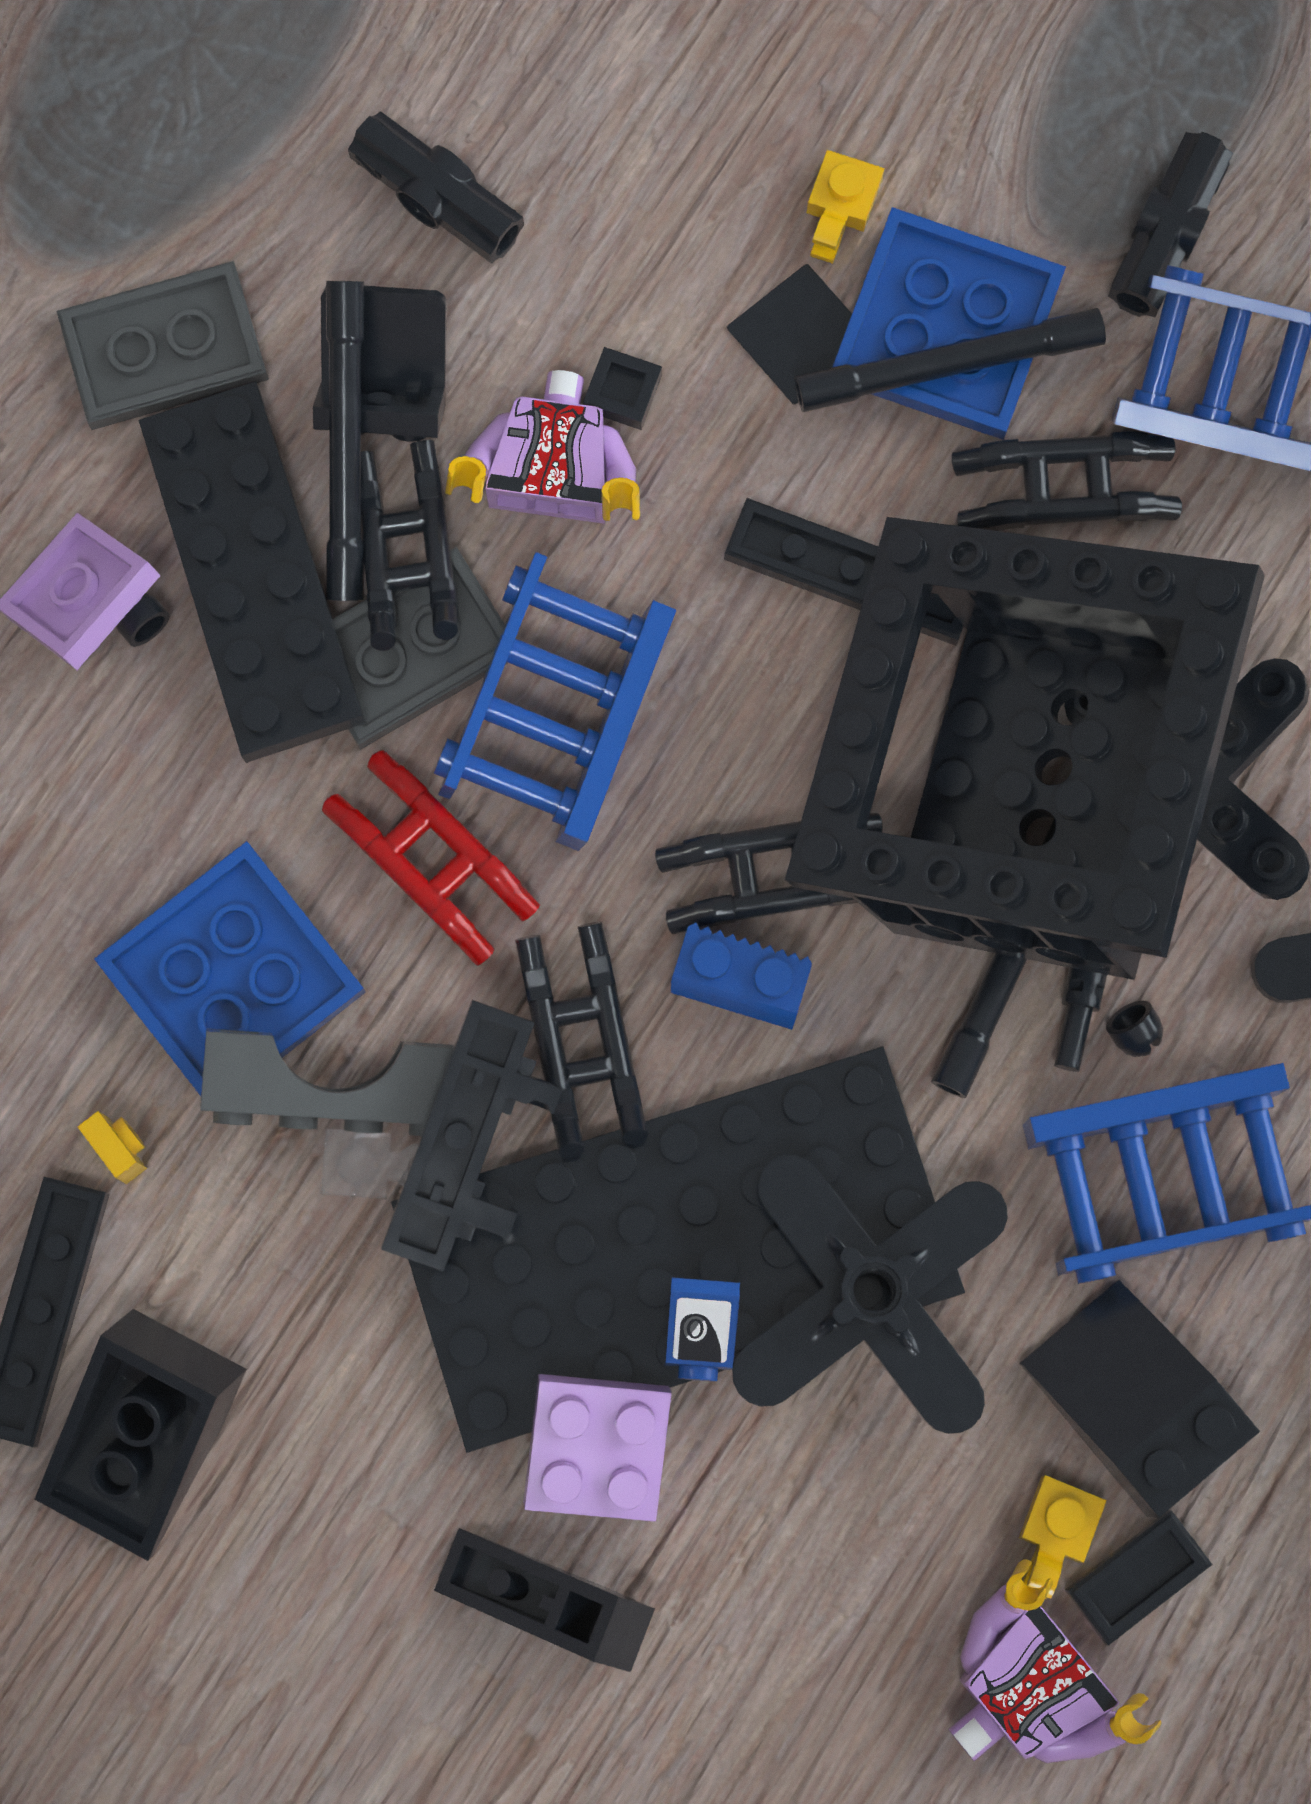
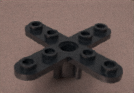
[1064,658,1310,900]
[732,1155,1008,1434]

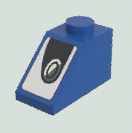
[665,1278,740,1382]

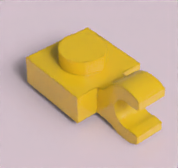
[806,150,885,264]
[1019,1475,1107,1600]

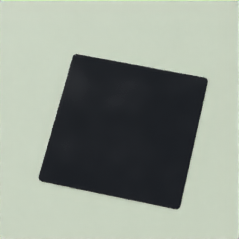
[727,264,852,405]

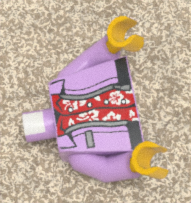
[445,370,640,524]
[948,1559,1162,1763]

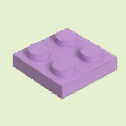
[0,513,161,670]
[523,1374,672,1522]

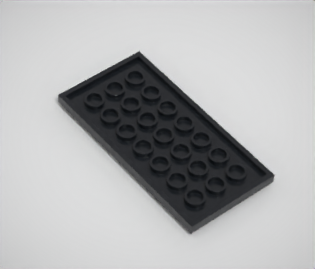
[391,1046,965,1453]

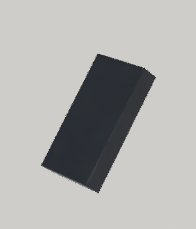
[1065,1510,1213,1646]

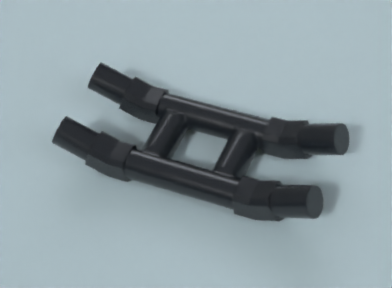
[952,431,1182,531]
[361,440,459,651]
[655,813,883,934]
[515,921,648,1158]

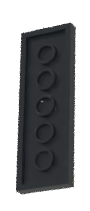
[139,381,366,763]

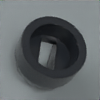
[116,593,170,647]
[1106,1001,1163,1057]

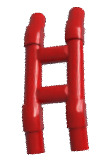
[322,750,540,966]

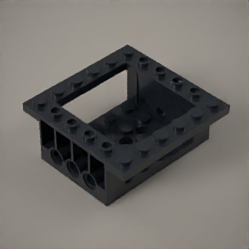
[785,517,1265,980]

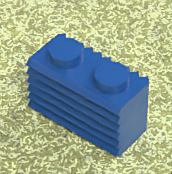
[670,923,812,1030]

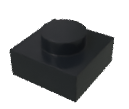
[583,347,662,430]

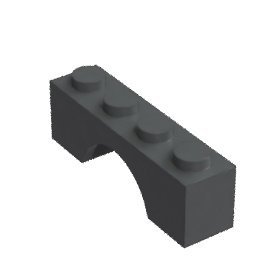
[200,1028,455,1136]

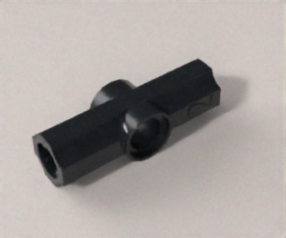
[348,111,524,264]
[1108,132,1233,317]

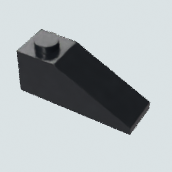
[434,1528,655,1672]

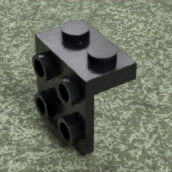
[313,285,447,442]

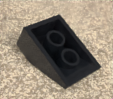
[1019,1280,1260,1518]
[34,1309,247,1561]

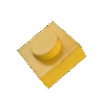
[77,1111,147,1184]

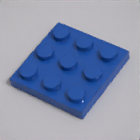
[833,207,1066,440]
[94,841,366,1096]

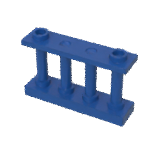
[1111,265,1311,471]
[433,552,676,851]
[1023,1063,1311,1284]

